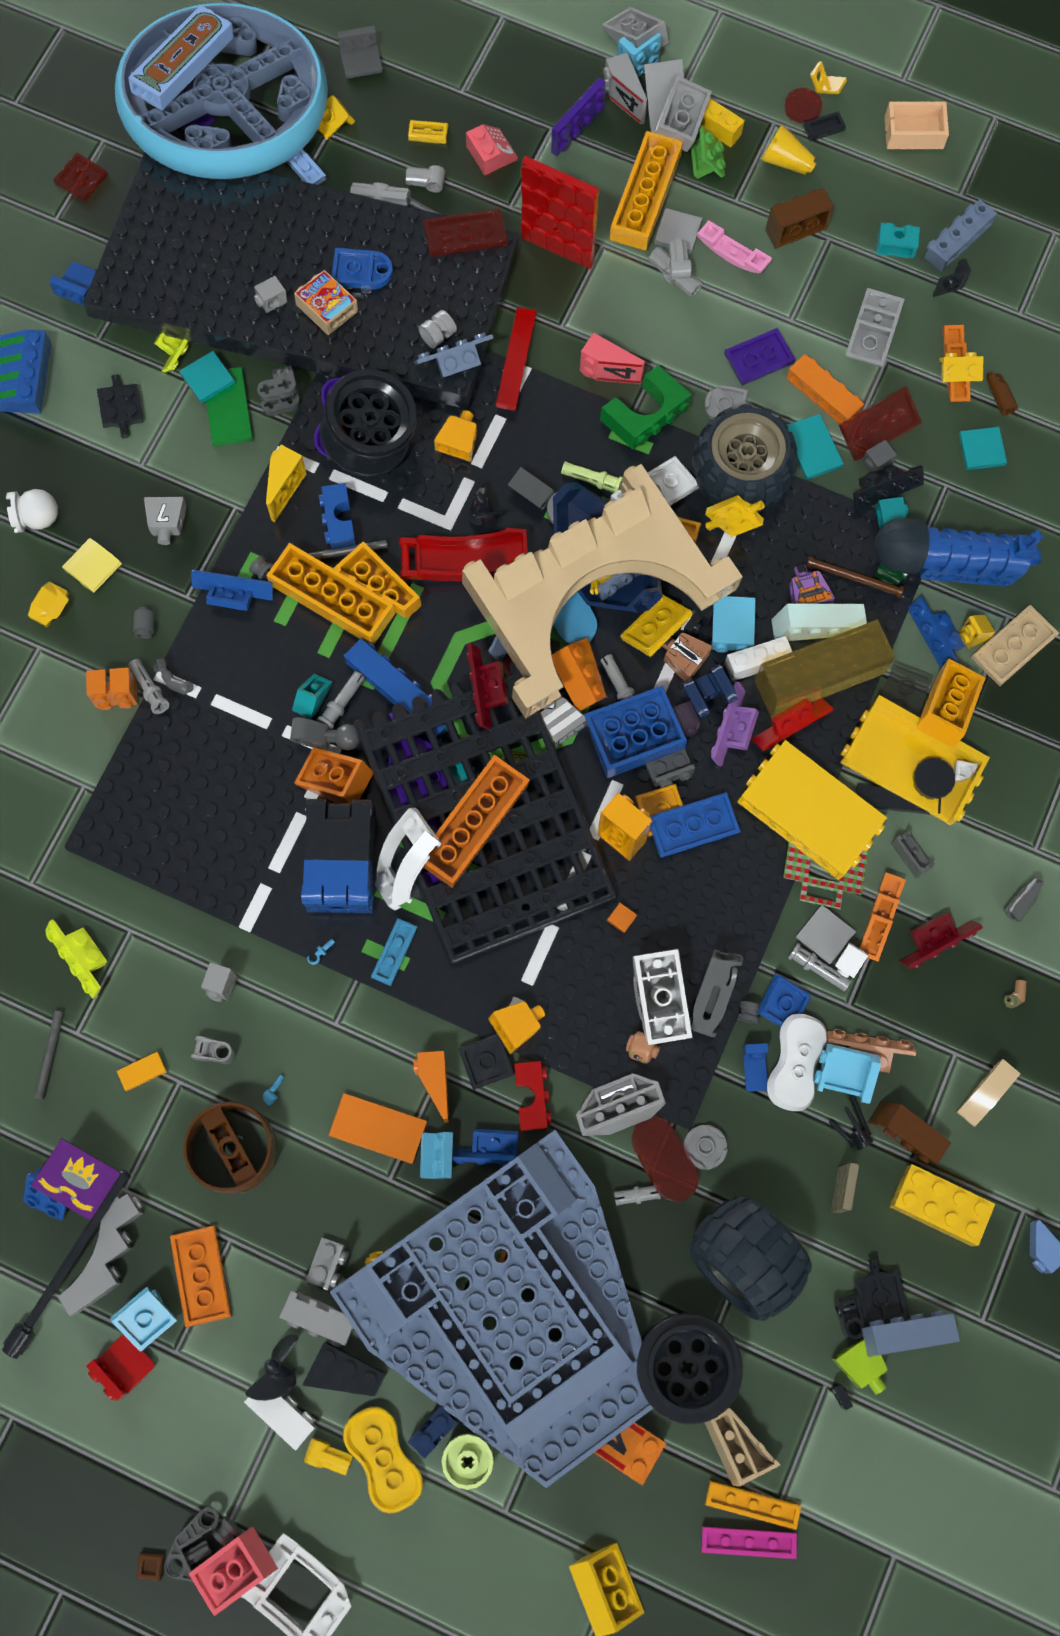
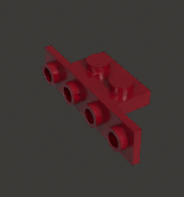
[467,644,508,730]
[899,912,983,969]

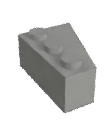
[279,1291,354,1348]

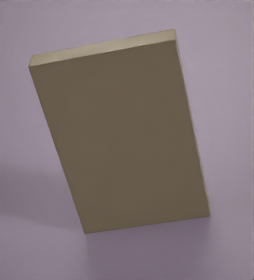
[831,1163,859,1213]

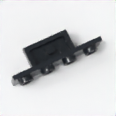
[853,465,924,512]

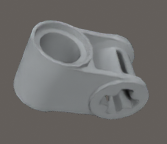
[191,1036,236,1064]

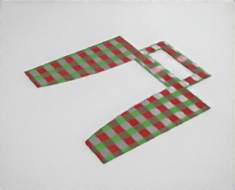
[783,842,869,909]

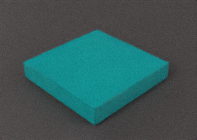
[179,351,235,404]
[959,427,1007,470]

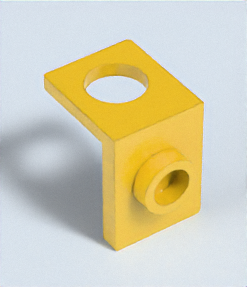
[811,62,847,94]

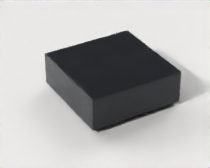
[831,1384,853,1410]

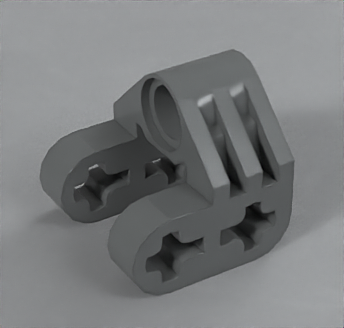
[257,365,300,416]

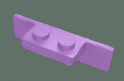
[711,682,759,766]

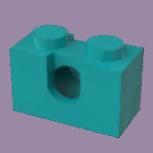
[876,223,920,259]

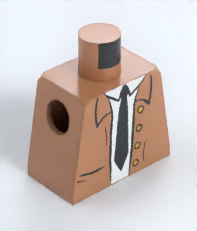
[662,633,712,682]

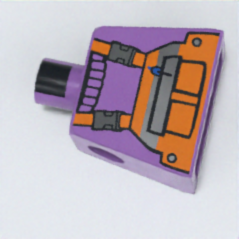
[789,564,835,604]

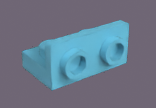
[420,1132,453,1179]

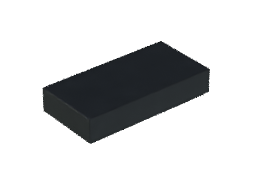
[803,111,846,142]

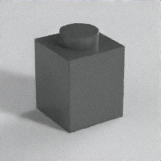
[862,440,897,473]

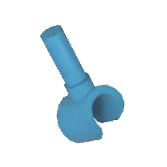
[263,1075,284,1106]

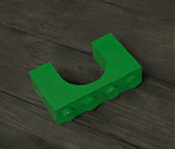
[600,365,692,450]

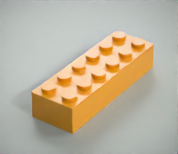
[610,131,683,251]
[266,543,395,645]

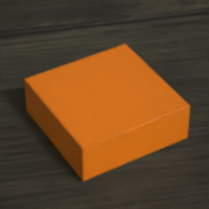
[607,903,637,933]

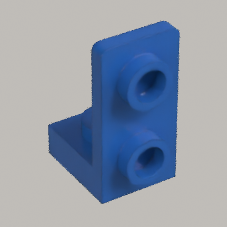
[742,1043,768,1092]

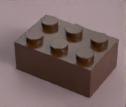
[765,188,834,249]

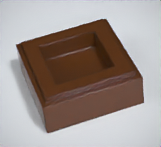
[136,1553,164,1581]

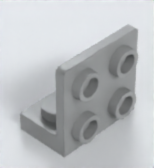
[306,1238,349,1291]

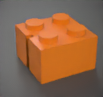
[86,668,138,710]

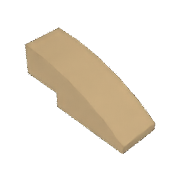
[957,1059,1021,1127]

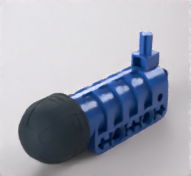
[874,518,1044,586]

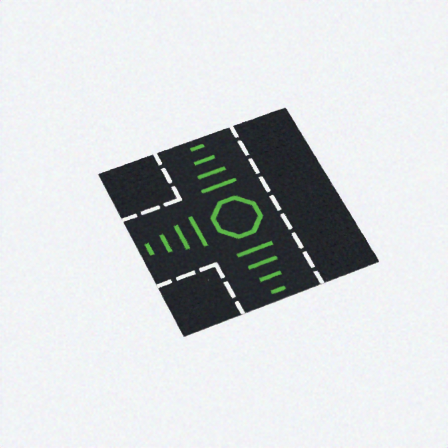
[65,350,922,1130]

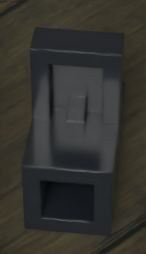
[681,595,713,636]

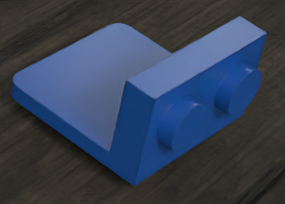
[49,262,96,307]

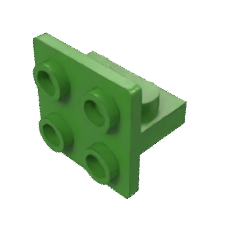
[691,126,726,179]

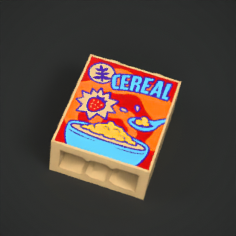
[294,270,358,335]

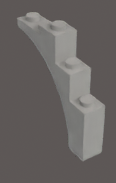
[58,1189,144,1316]

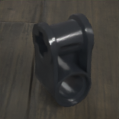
[834,1293,866,1340]

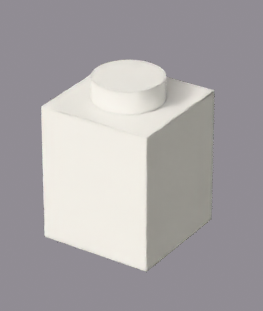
[835,942,868,978]

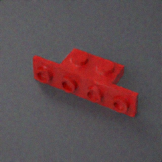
[752,698,833,751]

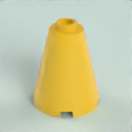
[761,125,816,175]

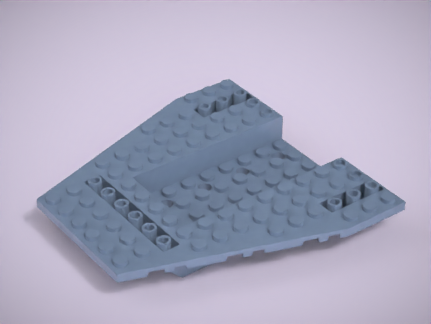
[330,1130,653,1488]

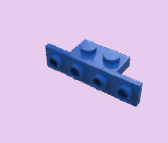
[191,570,273,611]
[909,597,965,668]
[452,1128,522,1167]

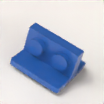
[23,1167,67,1220]

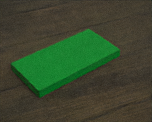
[206,367,253,447]

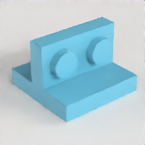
[110,1287,177,1352]

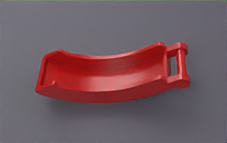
[399,528,528,581]

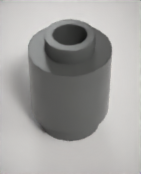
[133,607,155,639]

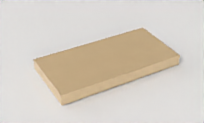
[971,605,1059,686]

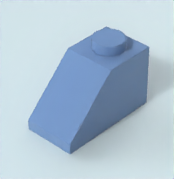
[1030,1220,1060,1274]

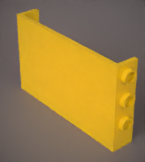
[840,695,990,826]
[737,740,887,880]

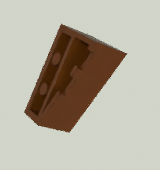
[867,1101,951,1165]

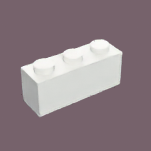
[724,636,793,682]
[244,1395,317,1450]

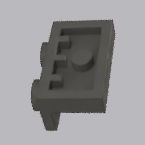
[645,749,695,788]

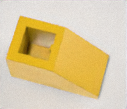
[959,615,995,649]

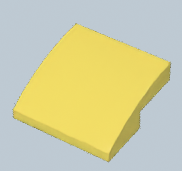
[62,538,122,593]

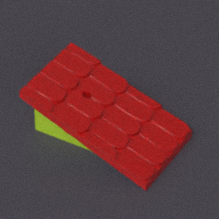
[521,156,599,269]

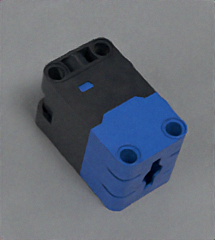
[301,799,377,913]

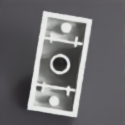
[633,949,692,1045]

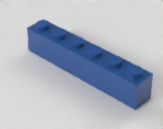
[344,639,448,741]

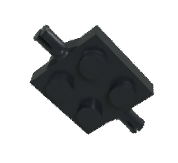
[97,374,143,439]
[853,1259,909,1326]

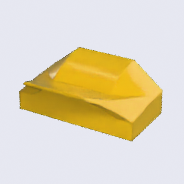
[28,582,69,627]

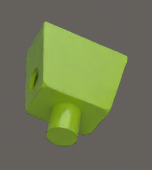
[832,1336,888,1395]

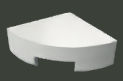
[954,760,977,782]

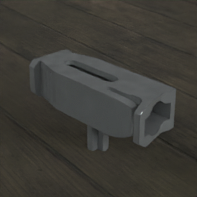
[689,949,743,1037]

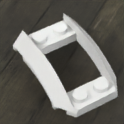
[375,808,441,910]
[241,1533,351,1636]

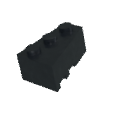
[302,1342,387,1396]

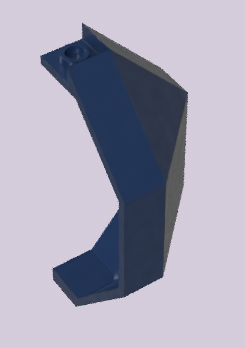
[553,482,662,613]

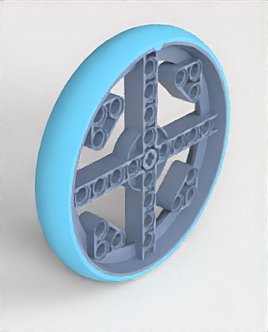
[115,3,328,179]

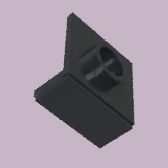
[933,258,971,297]

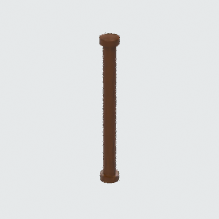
[806,555,904,598]

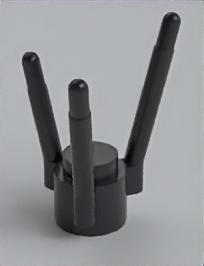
[829,1094,873,1150]

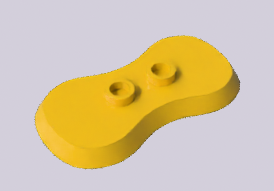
[343,1407,423,1513]

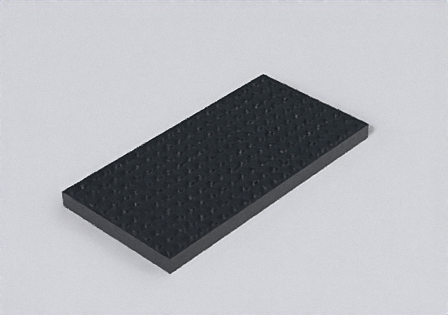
[83,152,519,410]

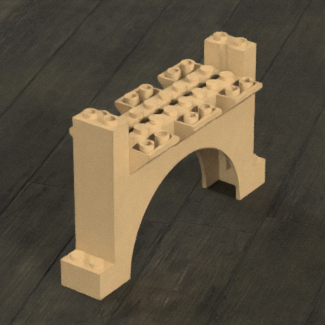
[462,464,742,719]

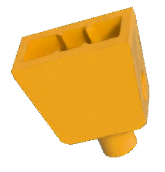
[434,410,477,462]
[489,1001,545,1054]

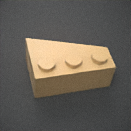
[705,1408,780,1486]

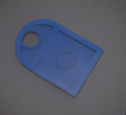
[331,248,393,289]

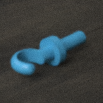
[307,938,335,965]

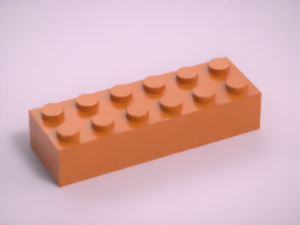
[423,755,530,888]

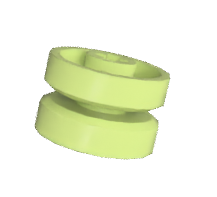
[442,1432,494,1490]

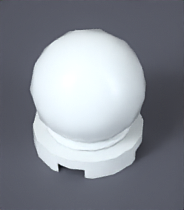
[6,489,58,533]

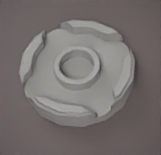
[683,1125,727,1170]

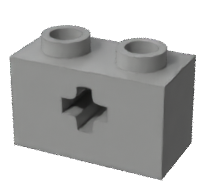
[201,963,237,1002]

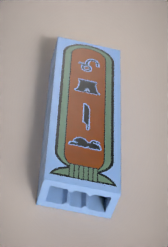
[128,5,233,111]

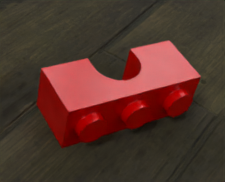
[514,1061,551,1132]

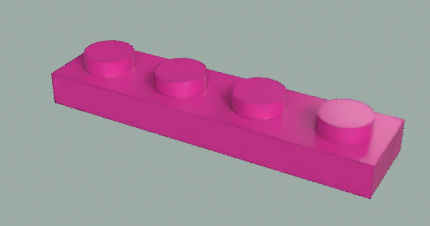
[701,1526,797,1559]

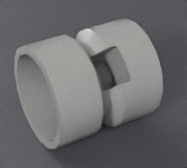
[418,310,457,348]

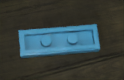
[371,918,418,986]

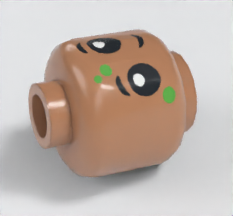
[626,1031,660,1064]

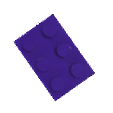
[724,328,795,386]

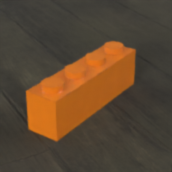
[786,354,864,429]

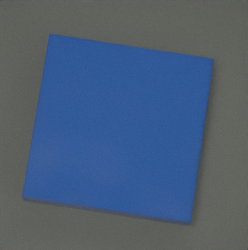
[757,974,811,1028]

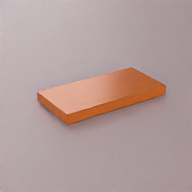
[328,1093,427,1164]
[170,1226,232,1327]

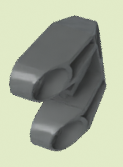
[164,1507,220,1582]

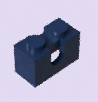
[408,1406,458,1459]

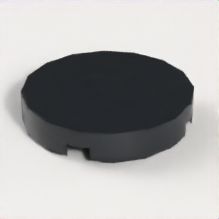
[912,758,955,800]

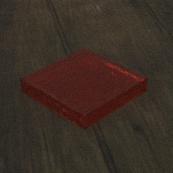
[53,152,108,202]

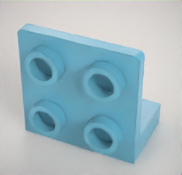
[617,33,662,77]

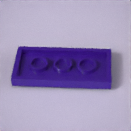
[551,77,606,156]

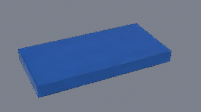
[650,792,741,858]

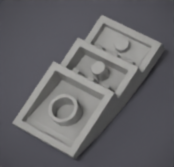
[845,288,905,368]

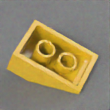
[266,445,307,522]

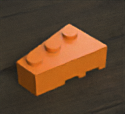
[551,637,607,712]

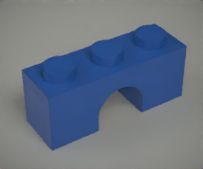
[319,483,356,549]

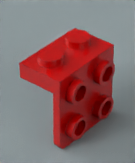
[86,1334,155,1401]

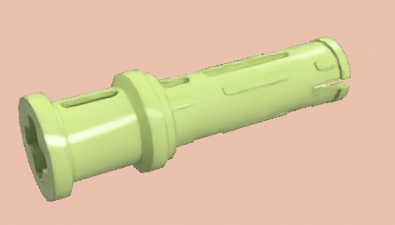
[561,461,623,493]

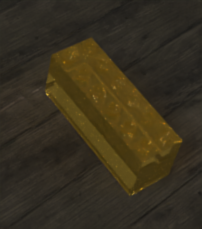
[755,619,895,717]

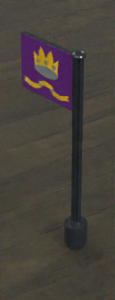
[2,1138,131,1359]

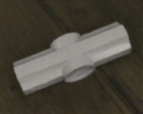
[350,183,411,206]
[649,247,703,297]

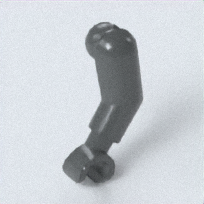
[154,658,194,694]

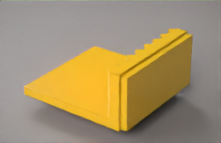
[318,95,355,140]

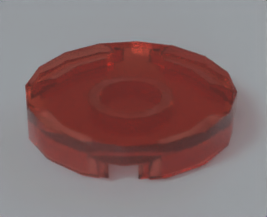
[784,88,823,124]

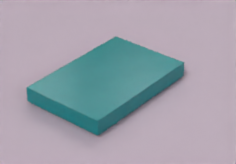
[788,414,844,480]

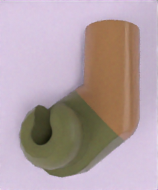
[1004,980,1027,1008]

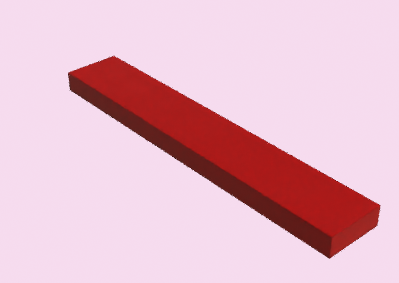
[496,307,536,411]

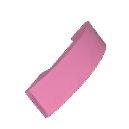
[697,220,772,274]

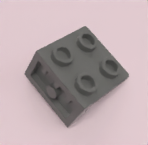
[337,26,383,79]

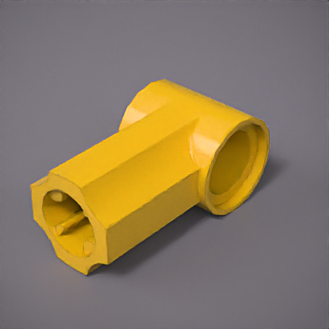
[303,1437,353,1475]

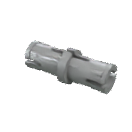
[614,1184,660,1206]

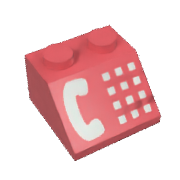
[466,124,518,175]

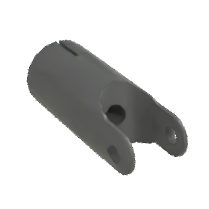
[1004,877,1044,922]

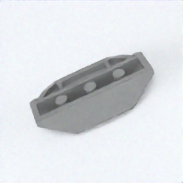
[576,1074,666,1136]

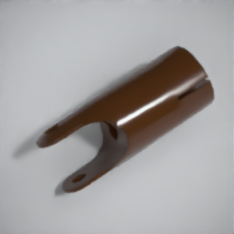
[986,371,1018,416]

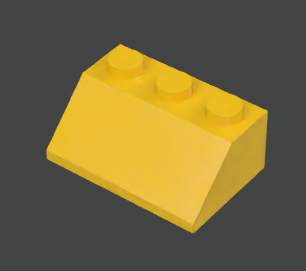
[569,1543,645,1636]

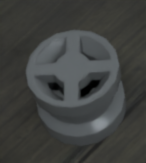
[249,556,273,581]
[737,1001,760,1024]
[212,1517,242,1547]

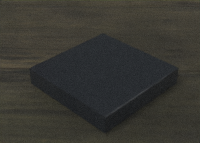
[458,1034,515,1090]

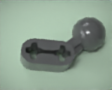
[290,717,360,750]

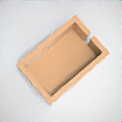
[885,102,949,149]

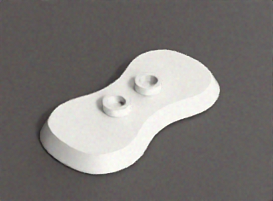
[767,1014,828,1111]

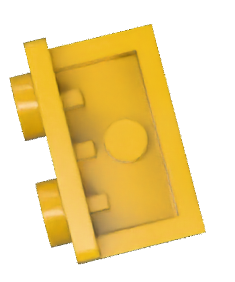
[939,352,983,382]

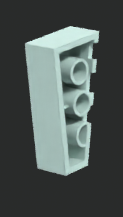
[772,604,867,641]

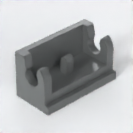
[508,467,555,510]
[891,830,935,878]

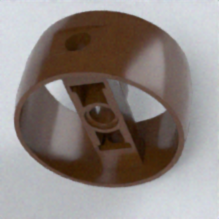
[183,1102,277,1195]

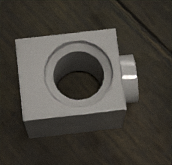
[254,276,287,313]

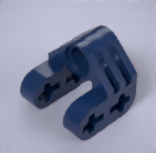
[682,664,738,719]

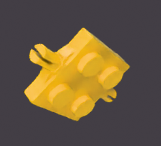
[705,495,765,537]

